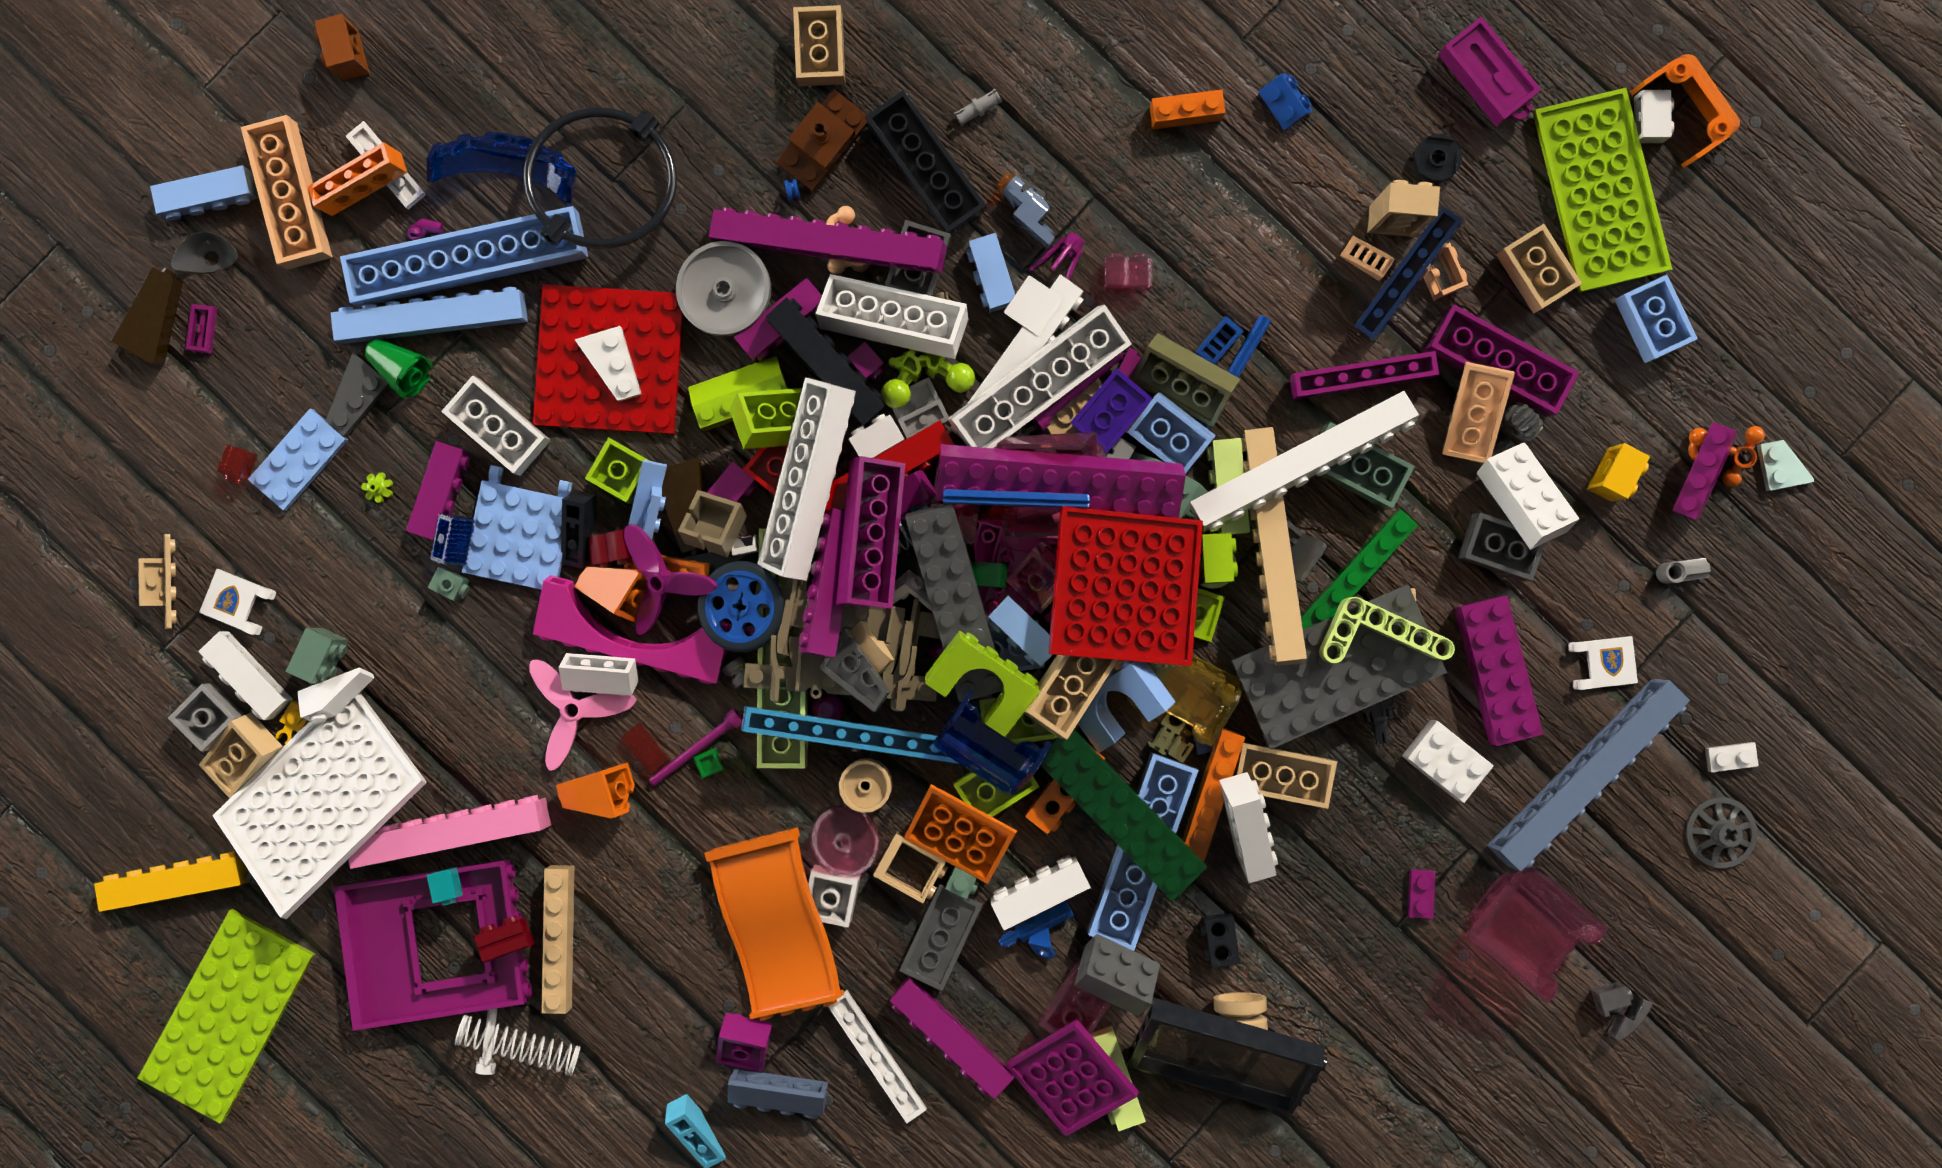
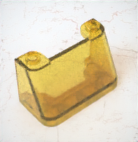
[1127,655,1243,747]

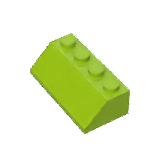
[688,356,788,432]

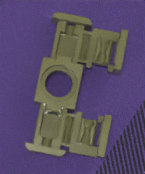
[1148,684,1219,763]

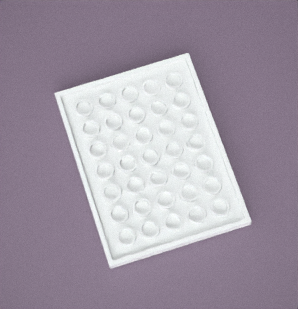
[212,692,427,919]

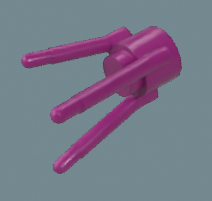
[1029,232,1085,280]

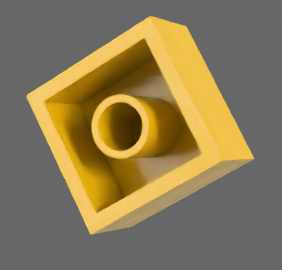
[1587,443,1650,502]

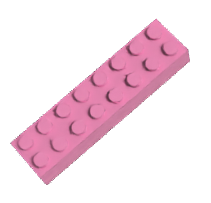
[348,795,551,869]

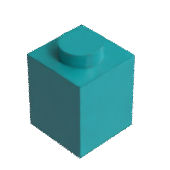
[427,867,463,906]

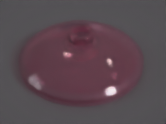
[811,806,879,877]

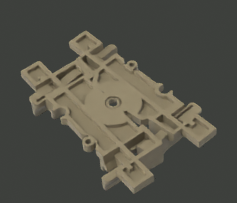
[744,578,941,712]

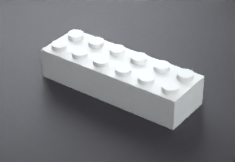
[816,274,968,359]

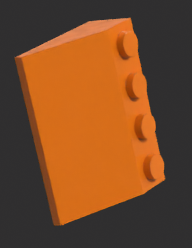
[904,784,1017,884]

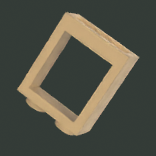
[873,831,948,903]

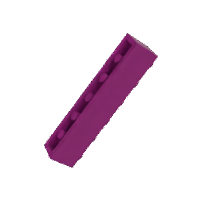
[1289,351,1439,400]
[798,508,845,658]
[890,976,1014,1099]

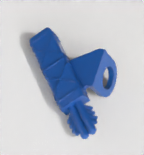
[998,900,1074,959]

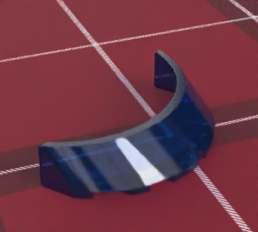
[427,132,576,207]

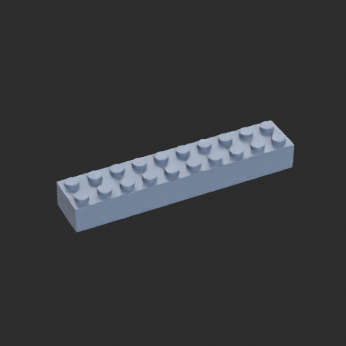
[1487,679,1690,872]

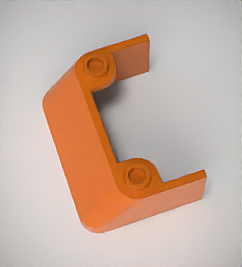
[1630,54,1740,168]

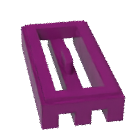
[185,304,218,354]

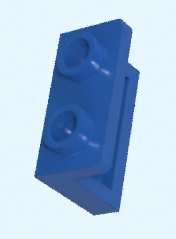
[1258,73,1312,130]

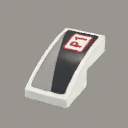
[732,534,759,556]

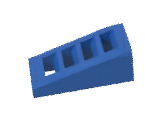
[1195,315,1244,365]

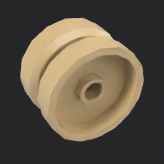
[839,758,893,813]
[1213,992,1268,1030]

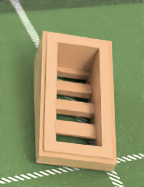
[1340,236,1395,281]

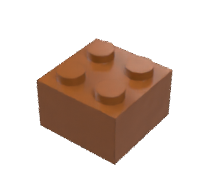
[314,14,370,81]

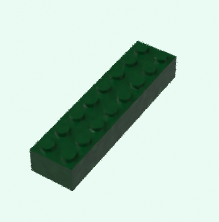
[1036,729,1207,901]

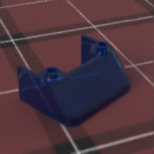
[933,690,1052,795]

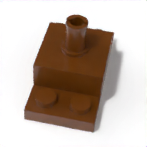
[775,89,867,193]

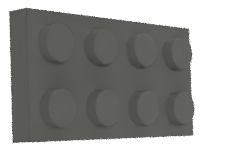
[899,884,983,991]

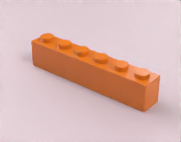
[1182,727,1245,861]

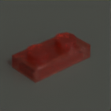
[621,723,670,775]

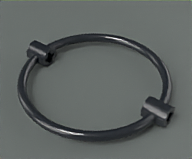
[523,107,677,249]

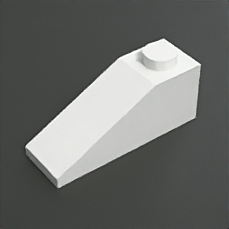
[297,668,374,724]

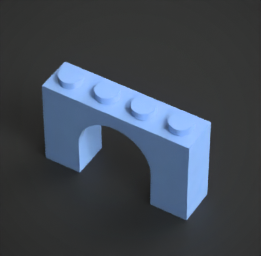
[1077,660,1175,753]

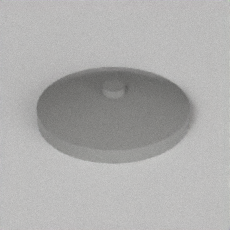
[676,241,771,336]

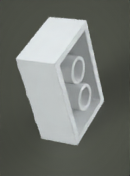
[1402,719,1494,803]

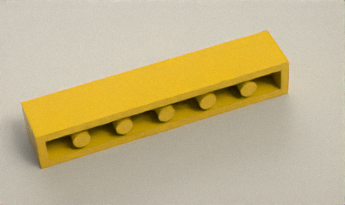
[94,851,249,912]

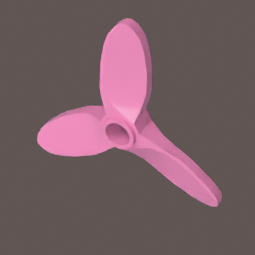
[529,660,637,771]

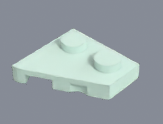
[1756,440,1814,491]

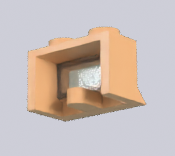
[1423,242,1468,301]

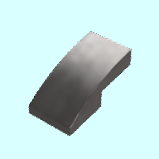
[1607,995,1653,1041]

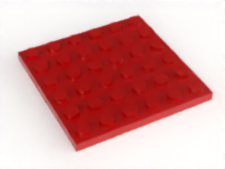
[533,284,683,434]
[1048,506,1203,666]

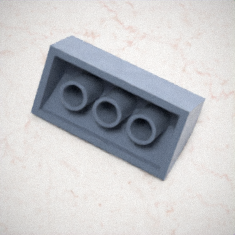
[728,1068,828,1119]

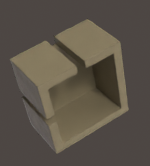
[678,490,747,557]

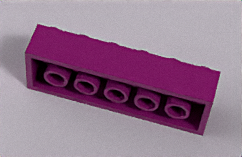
[1424,304,1580,417]
[836,456,905,611]
[1454,595,1543,746]

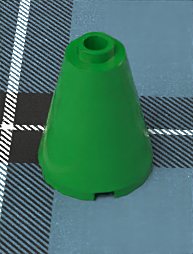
[365,339,433,399]

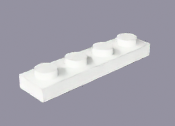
[346,121,426,210]

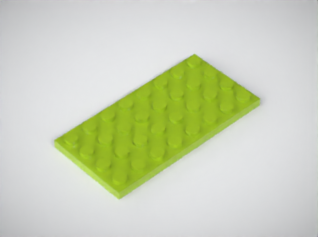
[1532,88,1672,293]
[137,909,315,1124]

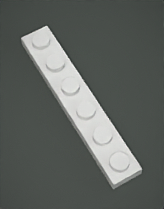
[828,990,927,1123]

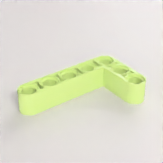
[1319,597,1455,663]

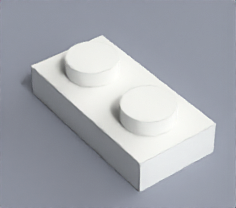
[1705,742,1759,772]

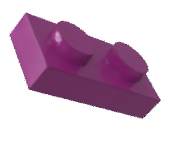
[1408,869,1436,919]

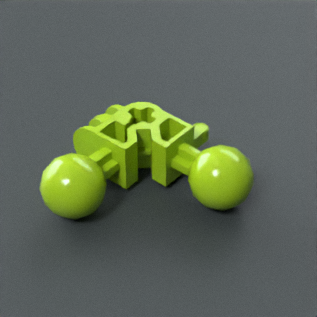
[881,349,975,409]

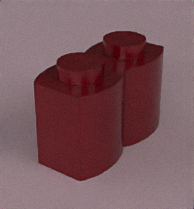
[587,530,632,568]

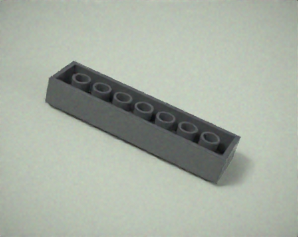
[905,503,1003,703]

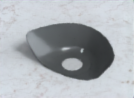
[171,232,238,273]

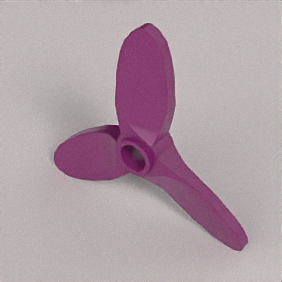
[624,524,718,635]

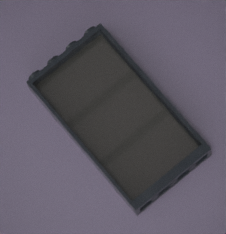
[1127,998,1327,1114]

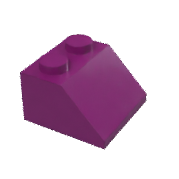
[716,1013,772,1073]

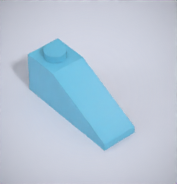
[665,1094,726,1168]

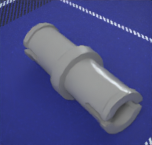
[954,89,1002,126]

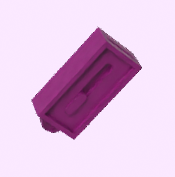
[1438,16,1541,127]

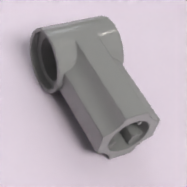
[1656,558,1711,584]

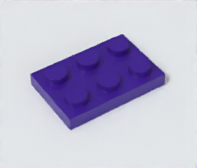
[1070,368,1153,454]

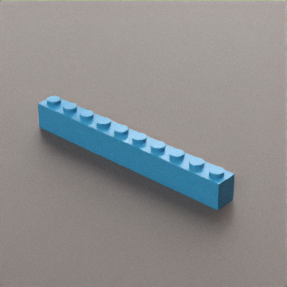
[741,706,984,767]

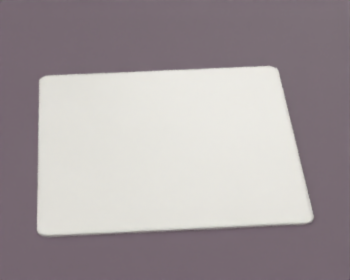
[1004,276,1064,336]

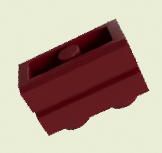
[474,915,534,963]

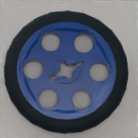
[698,561,785,653]

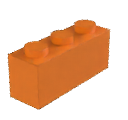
[1149,89,1226,130]

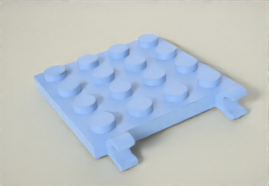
[462,465,573,590]

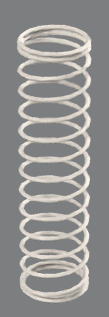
[455,1015,581,1077]

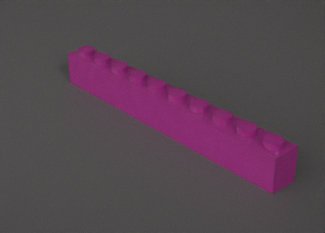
[709,207,947,274]

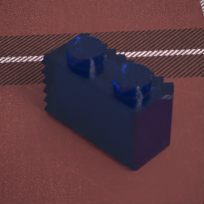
[430,513,475,566]

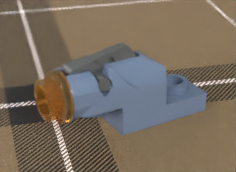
[996,172,1055,249]

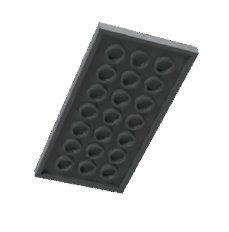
[1231,584,1447,749]

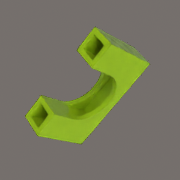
[925,630,1040,737]

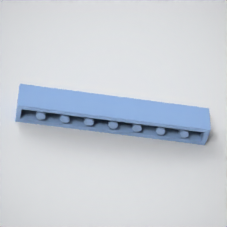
[331,287,528,344]

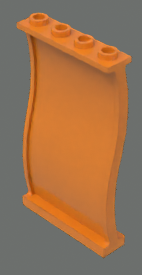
[704,827,844,1021]

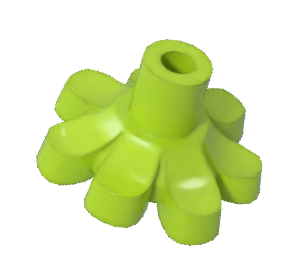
[361,472,393,503]

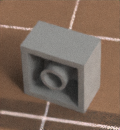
[168,683,245,752]

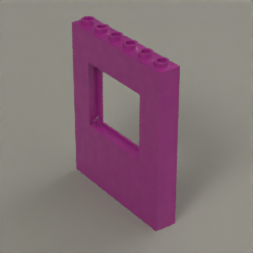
[334,859,532,1031]

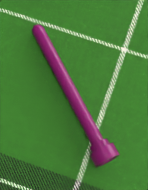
[1032,352,1123,431]
[649,708,743,786]

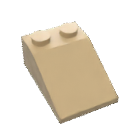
[199,712,283,798]

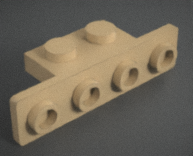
[138,534,176,629]

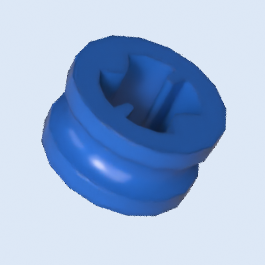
[784,178,801,202]

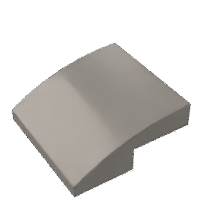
[892,377,949,439]

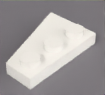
[575,326,642,402]

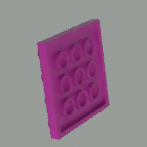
[1005,1020,1139,1136]

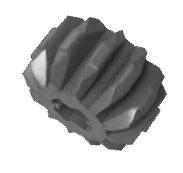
[1502,402,1543,443]

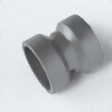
[722,656,745,689]

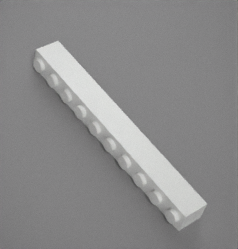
[1190,391,1419,532]

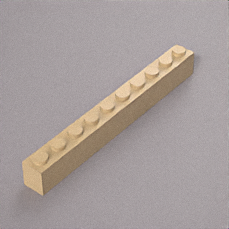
[1241,427,1307,666]

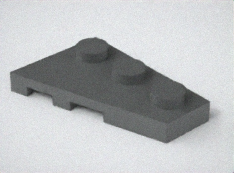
[325,352,390,437]
[819,629,890,712]

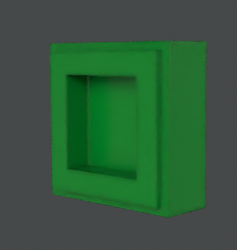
[693,748,725,779]

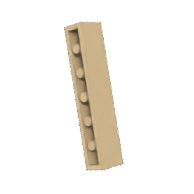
[542,865,575,1014]

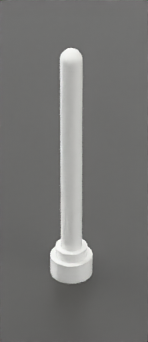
[475,1008,498,1075]

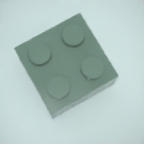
[285,628,348,684]

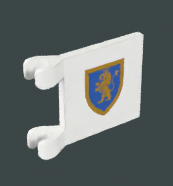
[199,569,276,635]
[1568,636,1638,690]

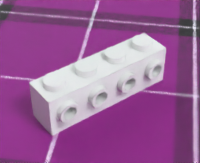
[198,631,293,720]

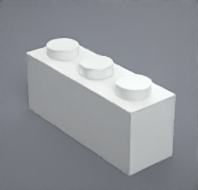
[559,653,638,696]

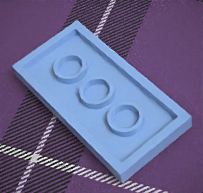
[248,408,348,511]

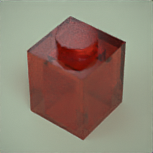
[217,445,258,483]

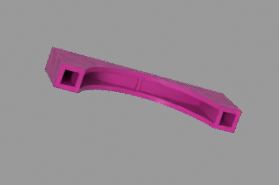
[533,575,732,684]

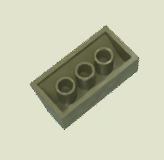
[1131,333,1240,427]

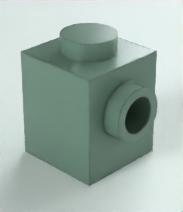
[428,567,470,601]
[945,866,979,899]

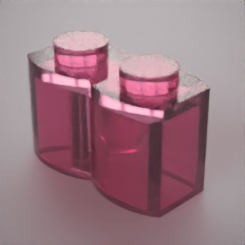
[1103,253,1152,289]

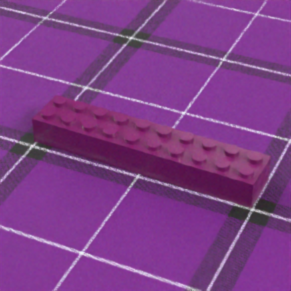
[936,444,1186,518]

